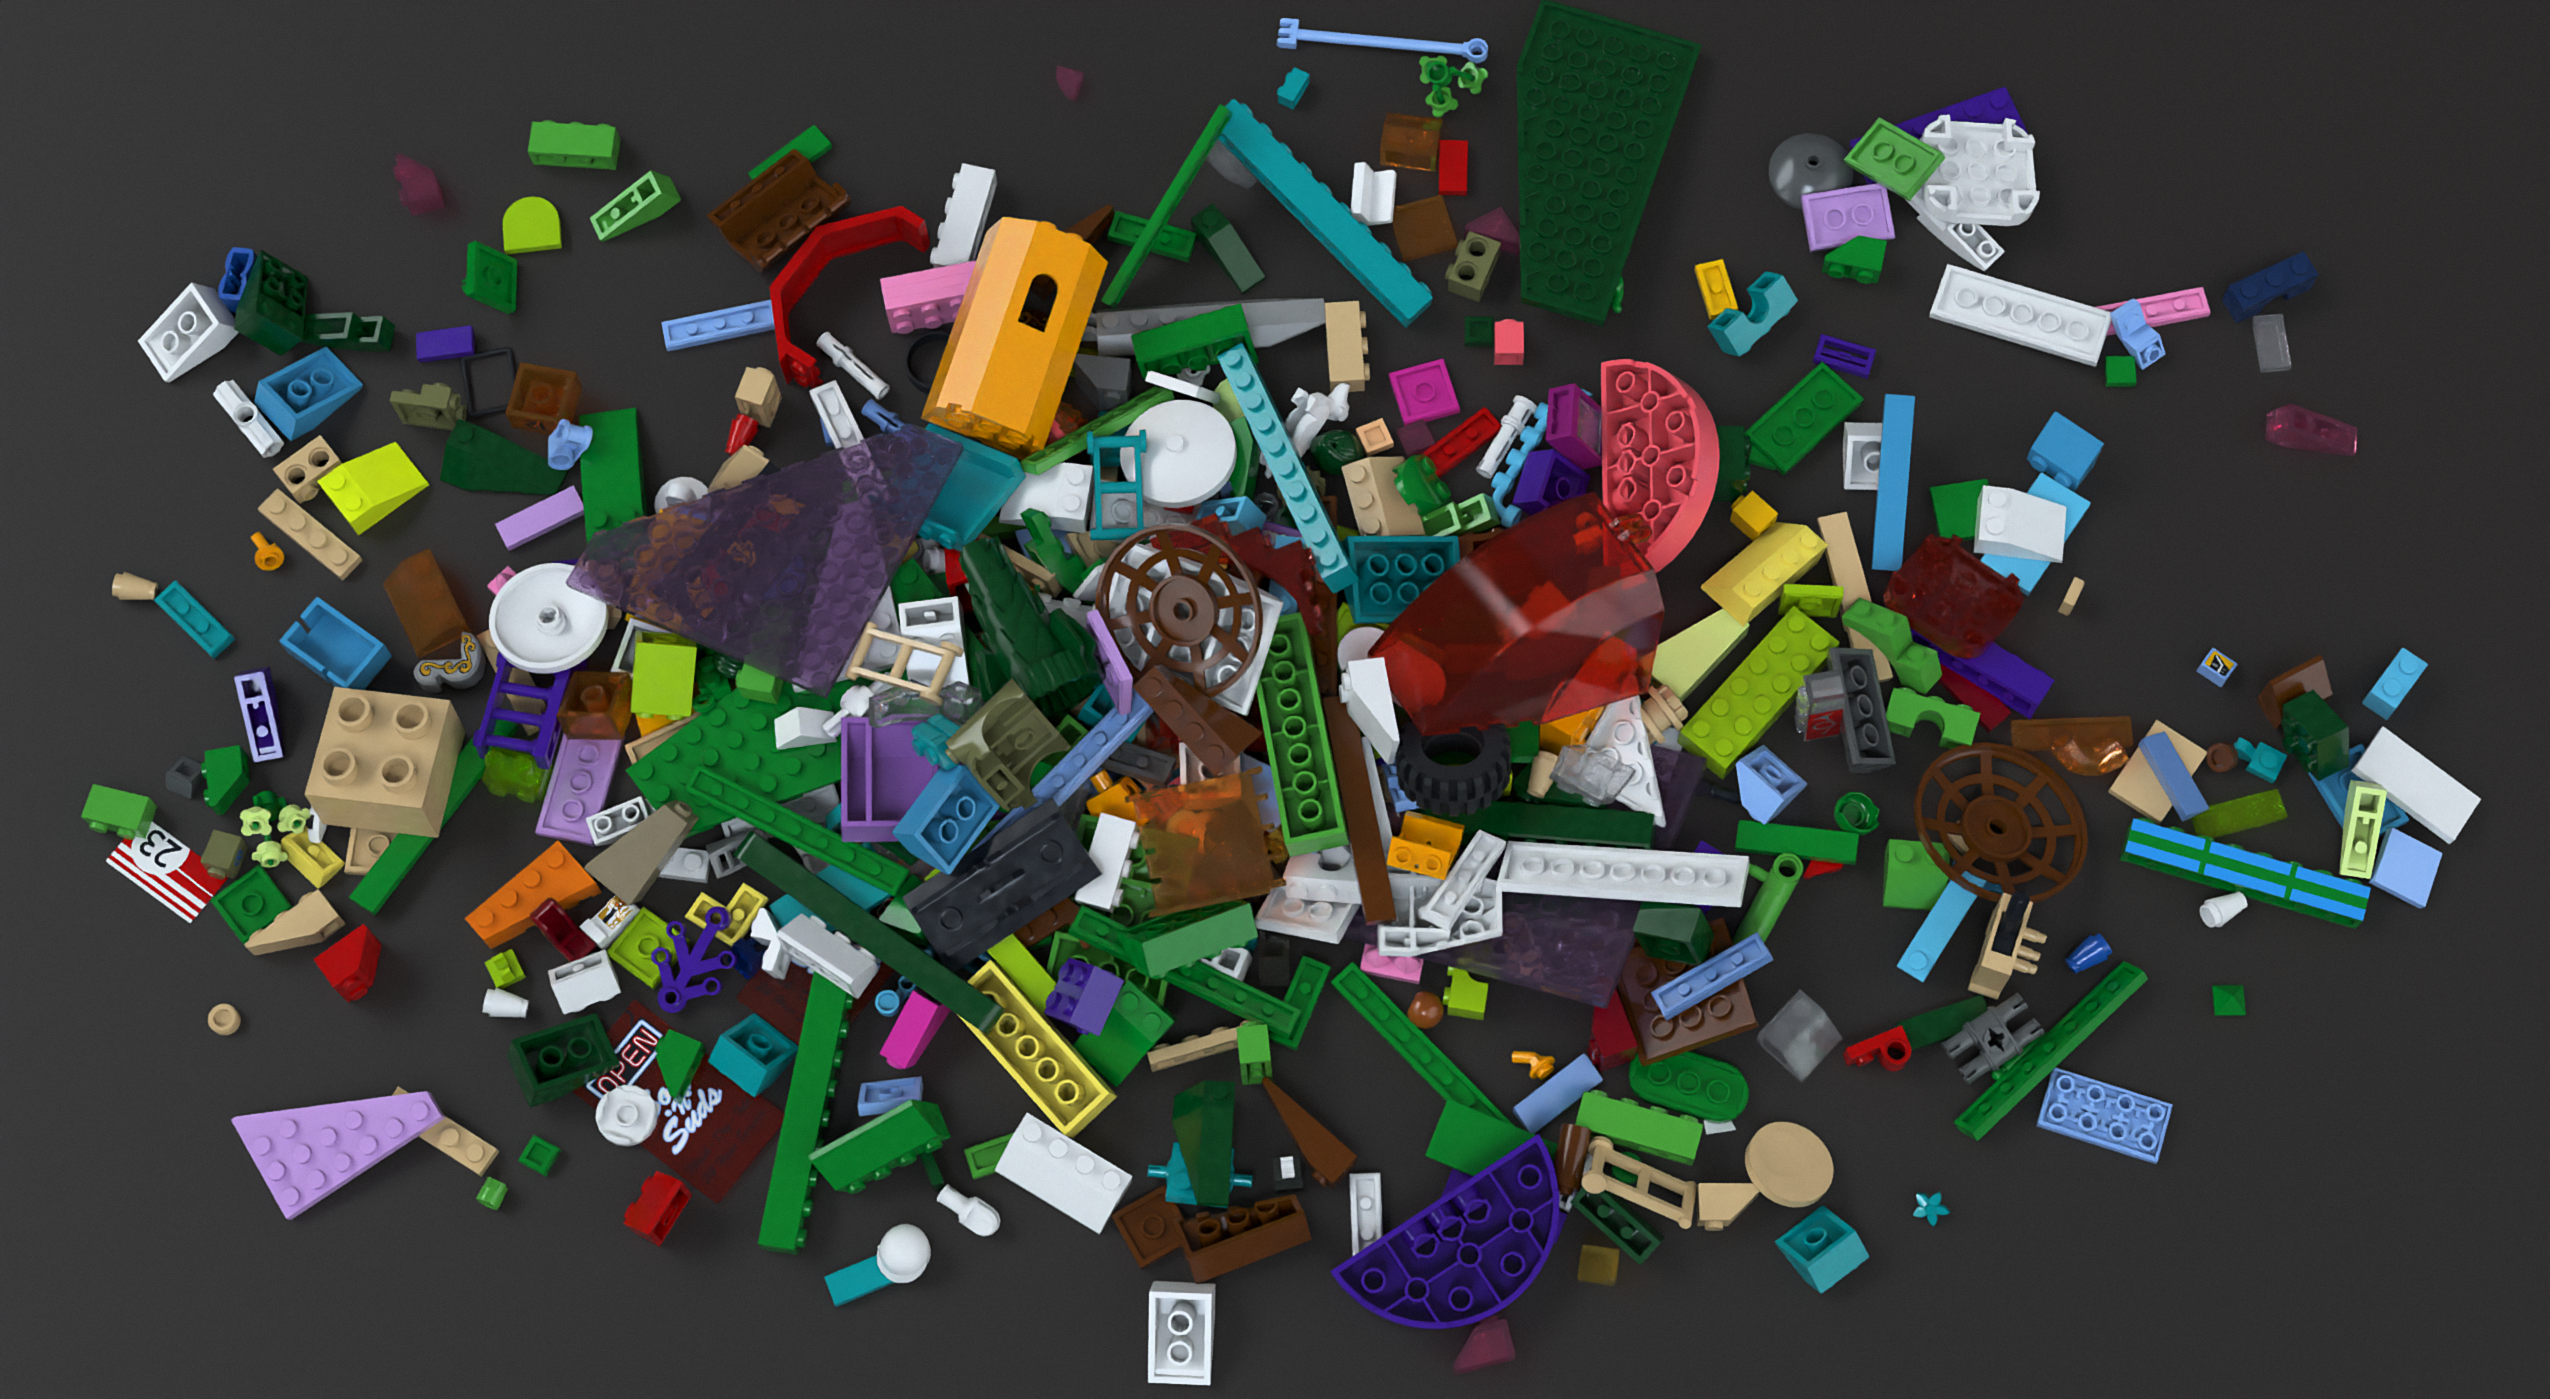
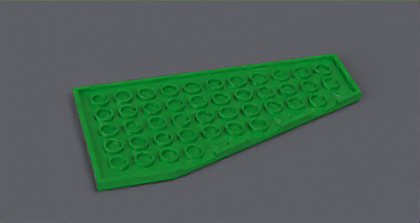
[626,558,985,838]

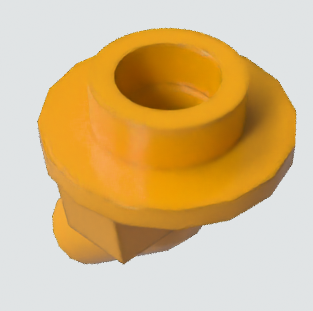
[250,531,284,571]
[1512,1051,1555,1079]

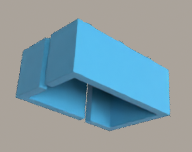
[279,597,392,690]

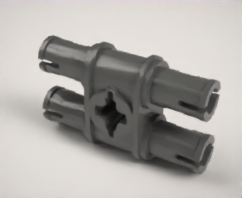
[1941,992,2045,1085]

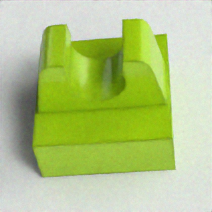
[484,949,526,989]

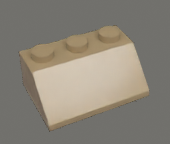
[1341,456,1426,536]

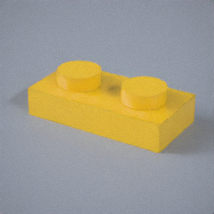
[1694,259,1738,320]

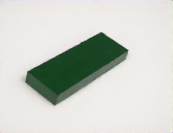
[1895,995,1987,1052]

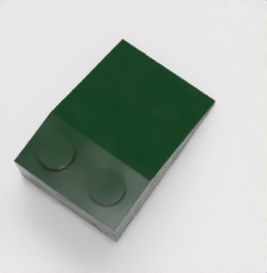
[507,1013,620,1108]

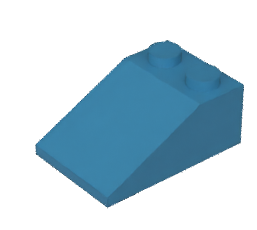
[254,347,363,441]

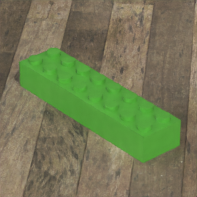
[1256,612,1349,857]

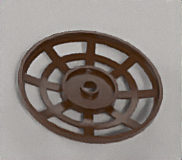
[1095,523,1263,698]
[1914,742,2088,903]

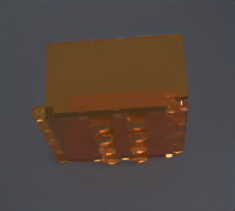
[1125,766,1287,918]

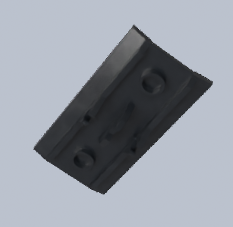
[902,798,1102,972]

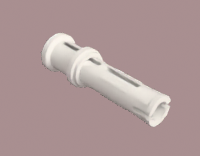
[1476,395,1537,479]

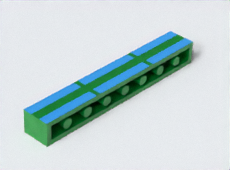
[2119,818,2371,929]

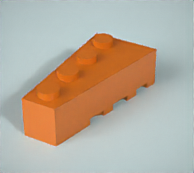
[464,841,602,949]

